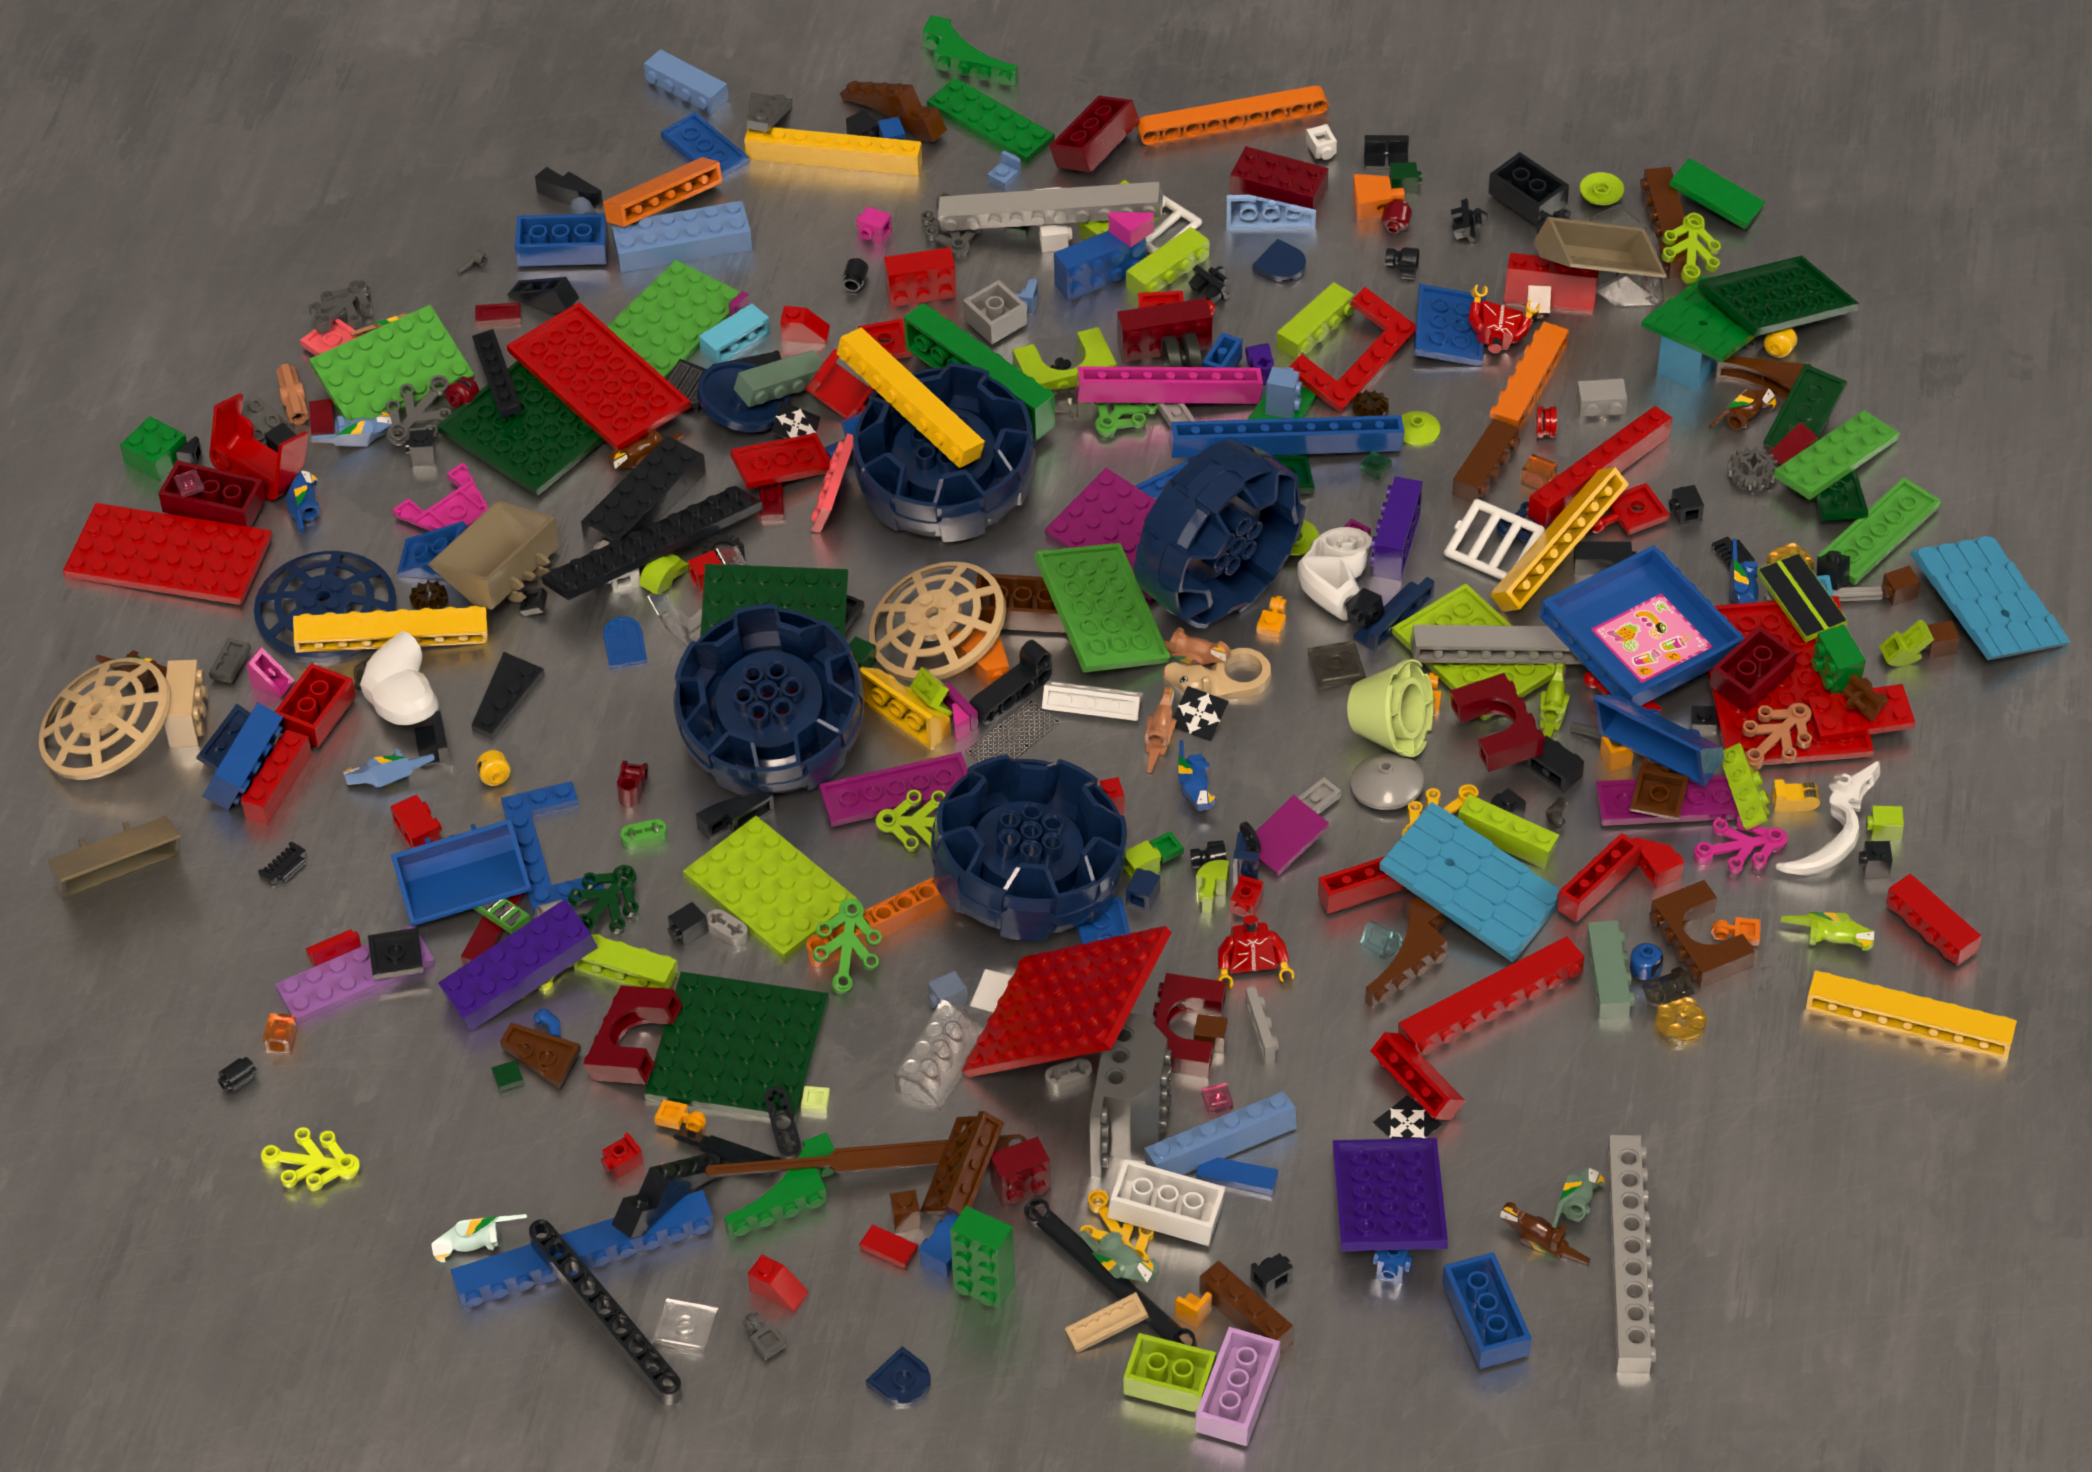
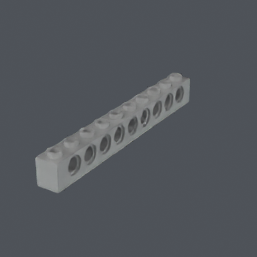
[1608,1135,1656,1373]

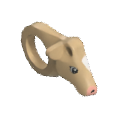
[1163,648,1272,699]

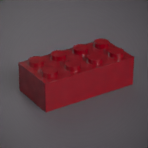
[1049,95,1140,172]
[1230,146,1329,210]
[1117,298,1212,363]
[158,460,267,527]

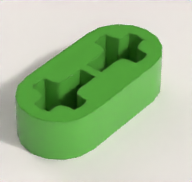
[620,819,667,849]

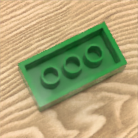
[950,1206,1015,1309]

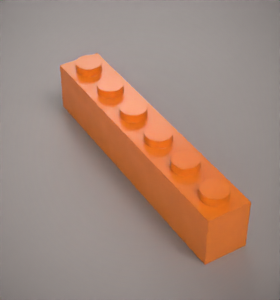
[603,157,723,227]
[1489,322,1569,434]

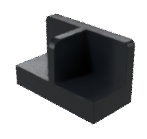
[1364,135,1409,170]

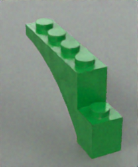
[922,15,1018,87]
[724,1132,835,1239]

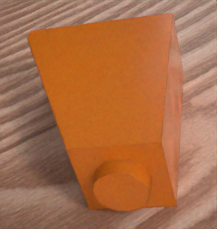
[949,628,1010,686]

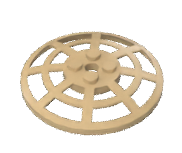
[869,561,1006,682]
[39,658,171,780]

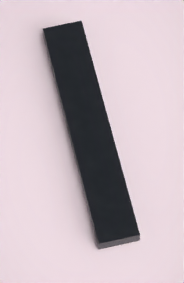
[472,329,522,418]

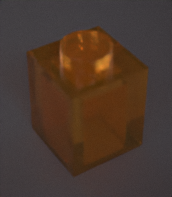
[1521,453,1559,491]
[263,1013,298,1055]

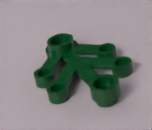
[568,865,639,934]

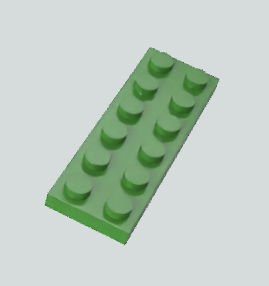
[1774,410,1900,500]
[1817,477,1942,585]

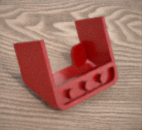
[209,393,308,500]

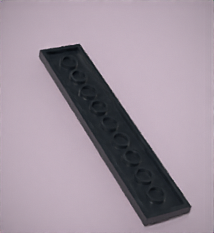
[541,486,763,601]

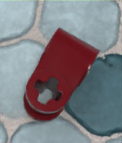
[617,760,648,807]

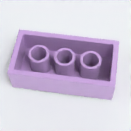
[1195,1327,1280,1446]

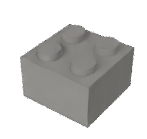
[963,280,1027,345]

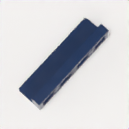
[1353,577,1435,652]

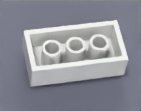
[1108,1159,1226,1246]

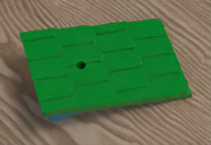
[1641,276,1757,392]

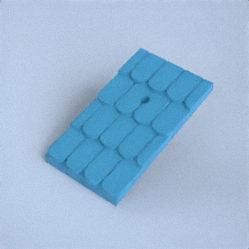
[1909,536,2070,660]
[1379,802,1559,963]

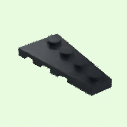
[471,652,545,740]

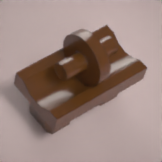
[1842,674,1888,721]

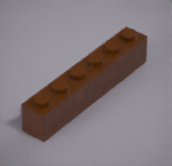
[1640,167,1697,279]

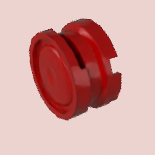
[1536,406,1557,438]

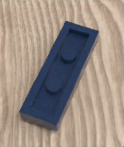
[196,704,251,772]

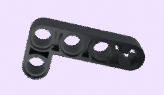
[969,639,1052,725]

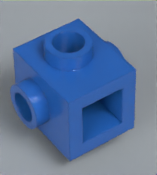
[1373,1250,1413,1284]

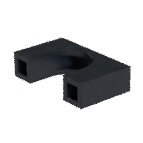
[1573,541,1637,575]

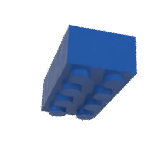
[515,214,608,266]
[1054,231,1146,301]
[202,702,283,811]
[1442,1252,1532,1370]

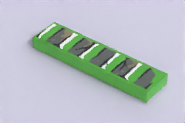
[473,899,531,934]

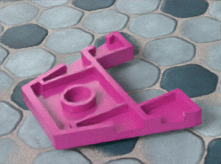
[392,462,488,531]

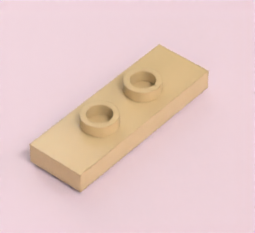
[1065,1292,1149,1353]

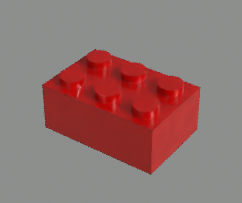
[884,247,957,308]
[274,663,356,748]

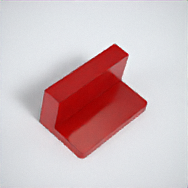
[305,929,361,967]

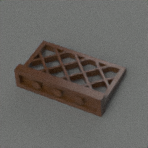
[920,1111,1004,1216]

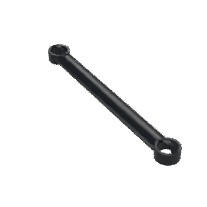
[1024,1198,1197,1347]

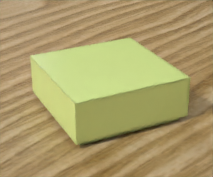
[801,1086,830,1114]

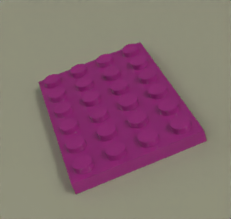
[1044,468,1156,605]

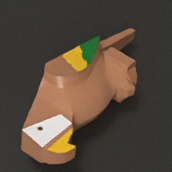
[1163,627,1231,666]
[1145,687,1177,773]

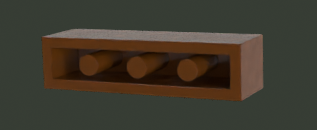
[1452,418,1520,503]
[1199,1261,1294,1354]

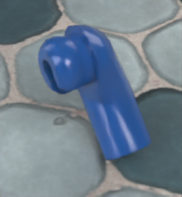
[533,1009,561,1038]

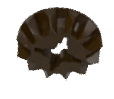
[1352,389,1389,416]
[409,580,448,610]

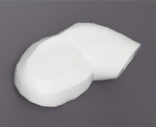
[1298,527,1372,621]
[360,631,439,725]

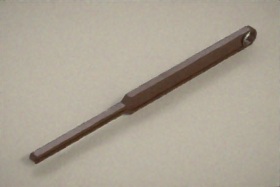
[705,1134,1027,1177]

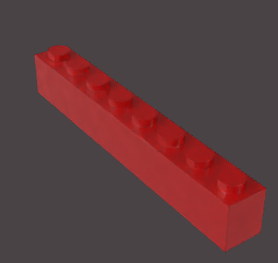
[1527,406,1673,528]
[1398,936,1585,1055]

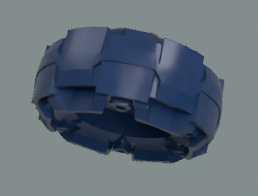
[853,362,1035,542]
[1134,439,1306,628]
[673,604,865,795]
[931,754,1127,941]

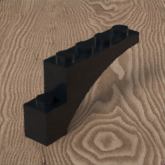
[611,1153,724,1238]

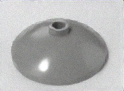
[1350,753,1424,810]

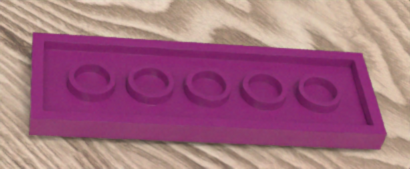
[819,752,967,827]
[1596,775,1739,826]

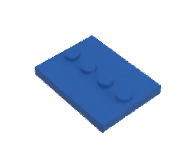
[1414,284,1486,367]

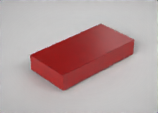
[859,1224,918,1269]

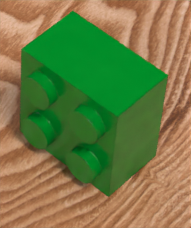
[120,416,187,482]
[1811,625,1866,694]

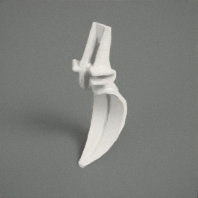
[1776,761,1881,876]

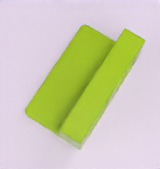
[909,667,953,716]

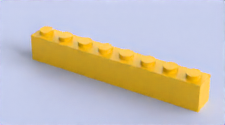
[744,127,922,176]
[836,328,985,468]
[1490,467,1629,612]
[293,606,488,653]
[1806,970,2017,1059]

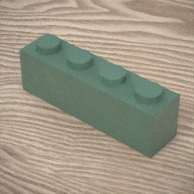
[734,350,824,407]
[1586,921,1635,1019]

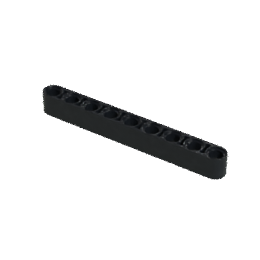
[529,1219,682,1405]

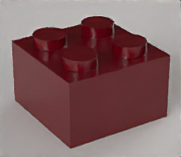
[990,1136,1051,1207]

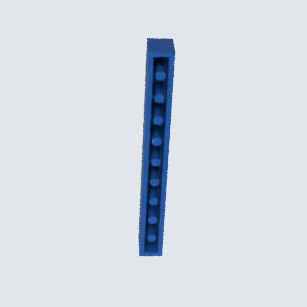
[1169,415,1404,458]
[450,1190,714,1309]

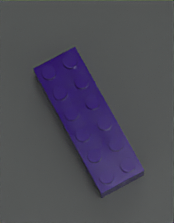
[438,899,598,1032]

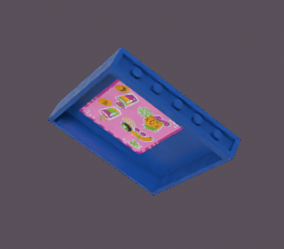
[1539,545,1745,706]

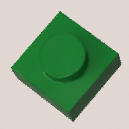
[1149,831,1184,864]

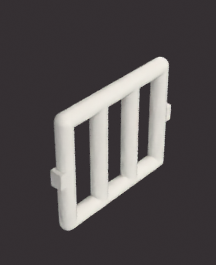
[1146,195,1202,254]
[1444,499,1545,580]

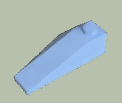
[1226,195,1316,230]

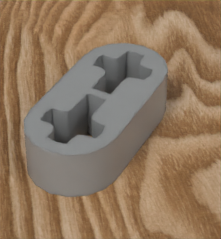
[706,909,748,946]
[1045,1059,1093,1092]

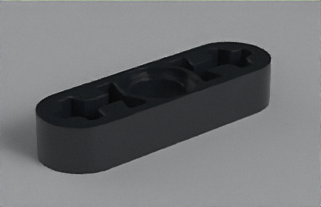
[764,1086,802,1159]

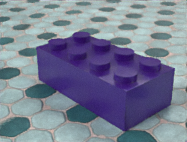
[1370,476,1423,581]

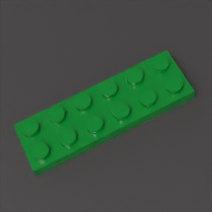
[927,78,1055,164]

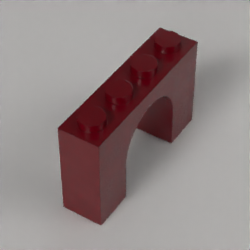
[1450,673,1545,772]
[1153,973,1226,1078]
[583,985,682,1084]

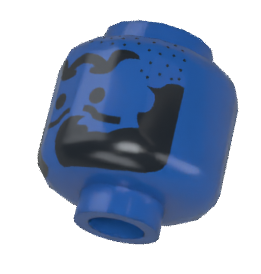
[1630,943,1664,980]

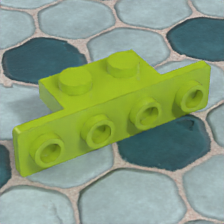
[1722,743,1771,830]

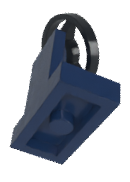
[1233,821,1261,886]

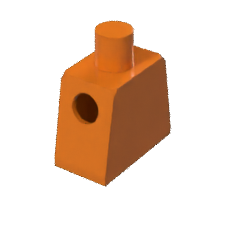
[1353,174,1405,220]

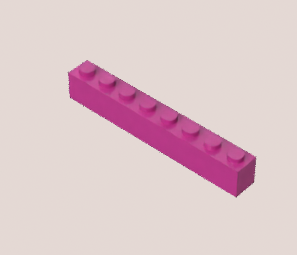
[1075,366,1263,404]

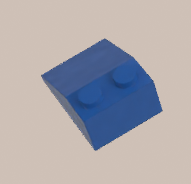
[397,521,468,579]

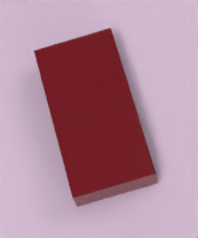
[475,302,521,327]
[309,399,335,436]
[1767,422,1818,466]

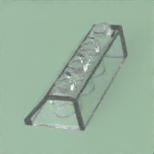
[894,999,985,1111]

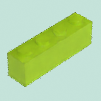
[1126,227,1210,295]
[1276,282,1355,359]
[1457,794,1559,870]
[574,934,679,989]

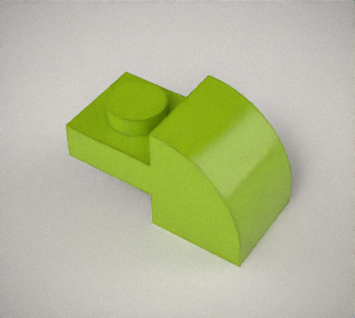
[639,554,688,595]
[1879,620,1934,667]
[1196,860,1230,914]

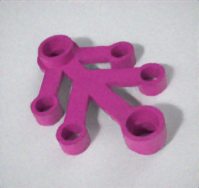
[1693,815,1788,874]

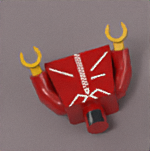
[1468,284,1540,353]
[1216,915,1294,988]

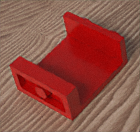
[805,348,875,419]

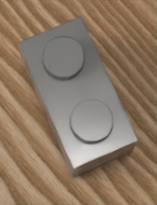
[1576,379,1627,417]

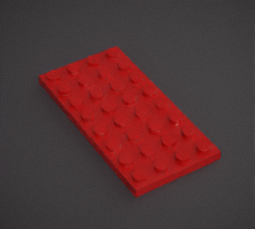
[507,302,691,450]
[63,503,273,605]

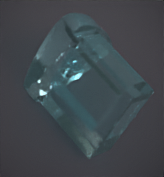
[1359,921,1403,959]

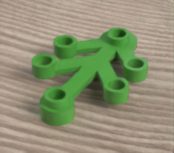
[1094,403,1158,437]
[813,898,882,995]

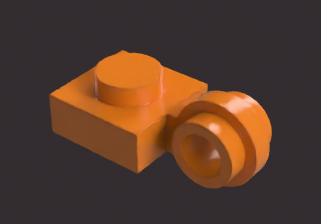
[1711,917,1760,946]

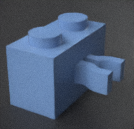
[1265,367,1302,418]

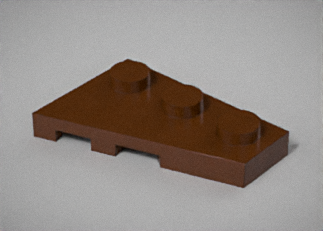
[500,1022,581,1089]

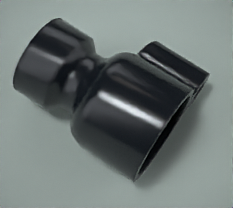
[1385,247,1419,280]
[1190,840,1227,869]

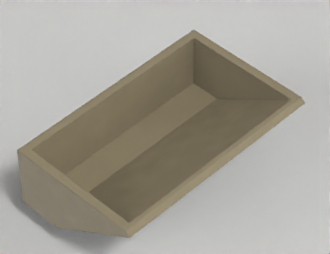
[1533,217,1667,278]
[427,500,559,610]
[48,816,181,899]

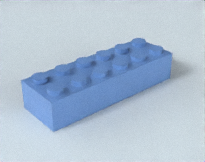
[611,201,752,273]

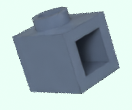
[927,971,968,1016]

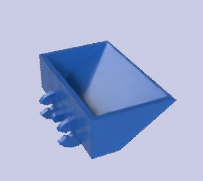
[1593,694,1724,787]
[391,819,532,927]

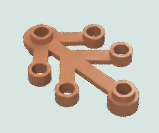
[1742,703,1812,771]

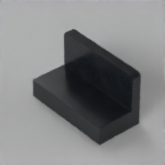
[414,711,450,767]

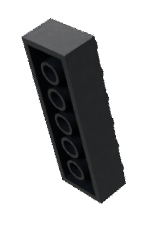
[581,436,706,546]

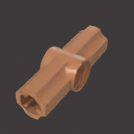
[276,363,309,426]

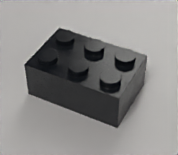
[1488,152,1569,226]

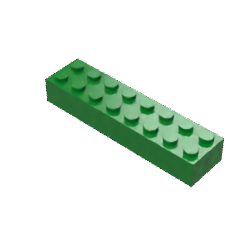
[904,303,1055,441]

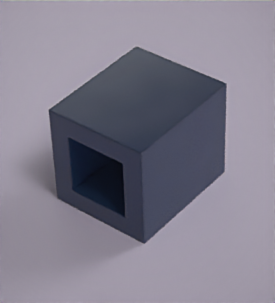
[1126,868,1160,912]

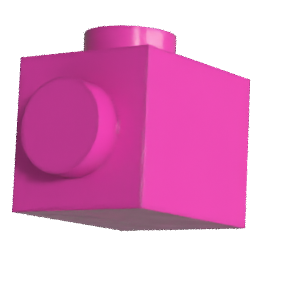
[856,206,892,244]

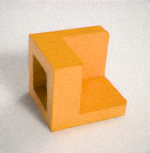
[1600,736,1634,772]
[1175,1292,1212,1329]

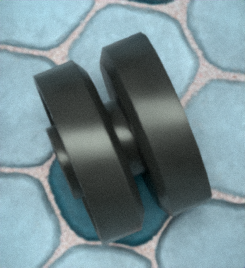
[1161,332,1202,367]

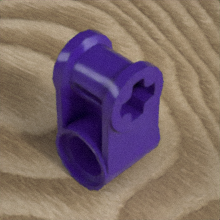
[1245,343,1274,386]

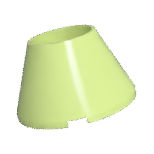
[1347,659,1434,757]

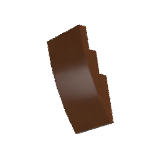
[1630,757,1690,821]

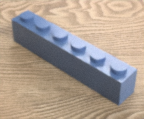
[1144,1091,1297,1175]

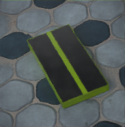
[1757,553,1848,642]

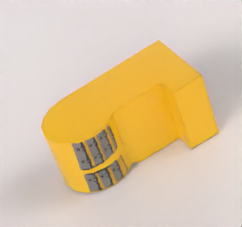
[1771,779,1820,812]

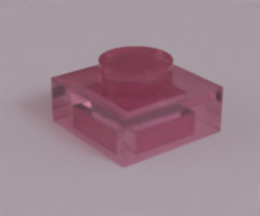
[173,469,205,498]
[1201,1083,1233,1115]

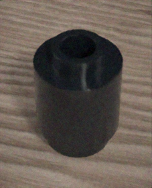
[842,258,869,292]
[217,1057,257,1093]

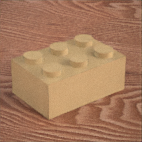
[164,660,207,747]

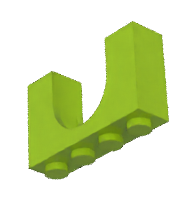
[1012,327,1117,396]

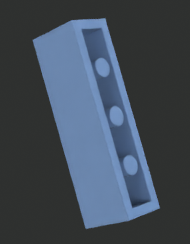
[644,49,729,114]

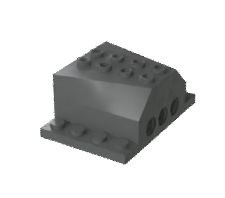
[1090,1013,1172,1178]

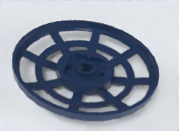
[254,551,397,663]

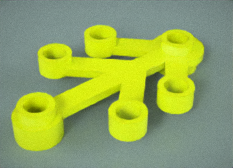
[261,1127,360,1191]

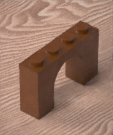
[1649,880,1756,988]

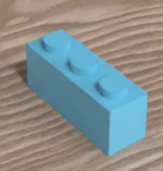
[699,303,770,364]

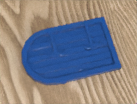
[603,617,647,669]

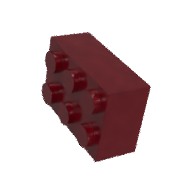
[1710,626,1797,712]

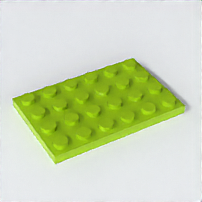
[1392,583,1555,721]
[683,816,857,960]

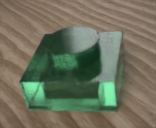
[1360,450,1392,480]

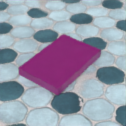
[1247,795,1330,876]

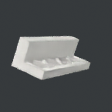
[1042,681,1143,721]

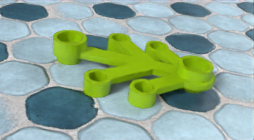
[1661,213,1721,284]
[876,790,946,852]

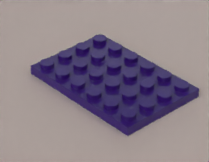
[1333,1138,1448,1251]

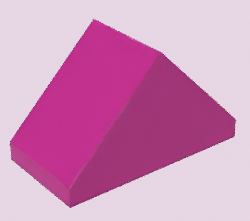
[1108,212,1154,248]
[246,647,295,698]

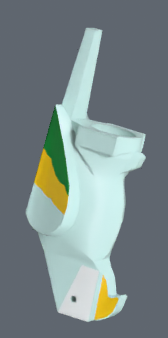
[432,1214,527,1263]

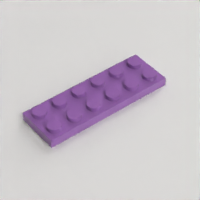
[275,926,435,1025]

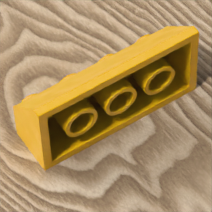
[860,667,951,750]

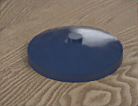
[697,361,789,432]

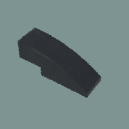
[535,167,603,209]
[696,792,775,841]

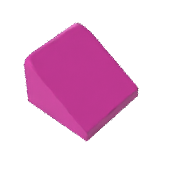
[952,703,970,741]

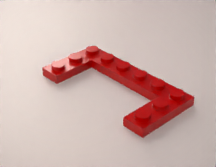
[1289,287,1416,413]

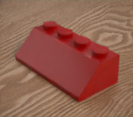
[1503,253,1599,313]

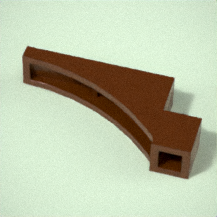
[840,81,947,142]
[1716,356,1829,422]
[1365,897,1448,1008]

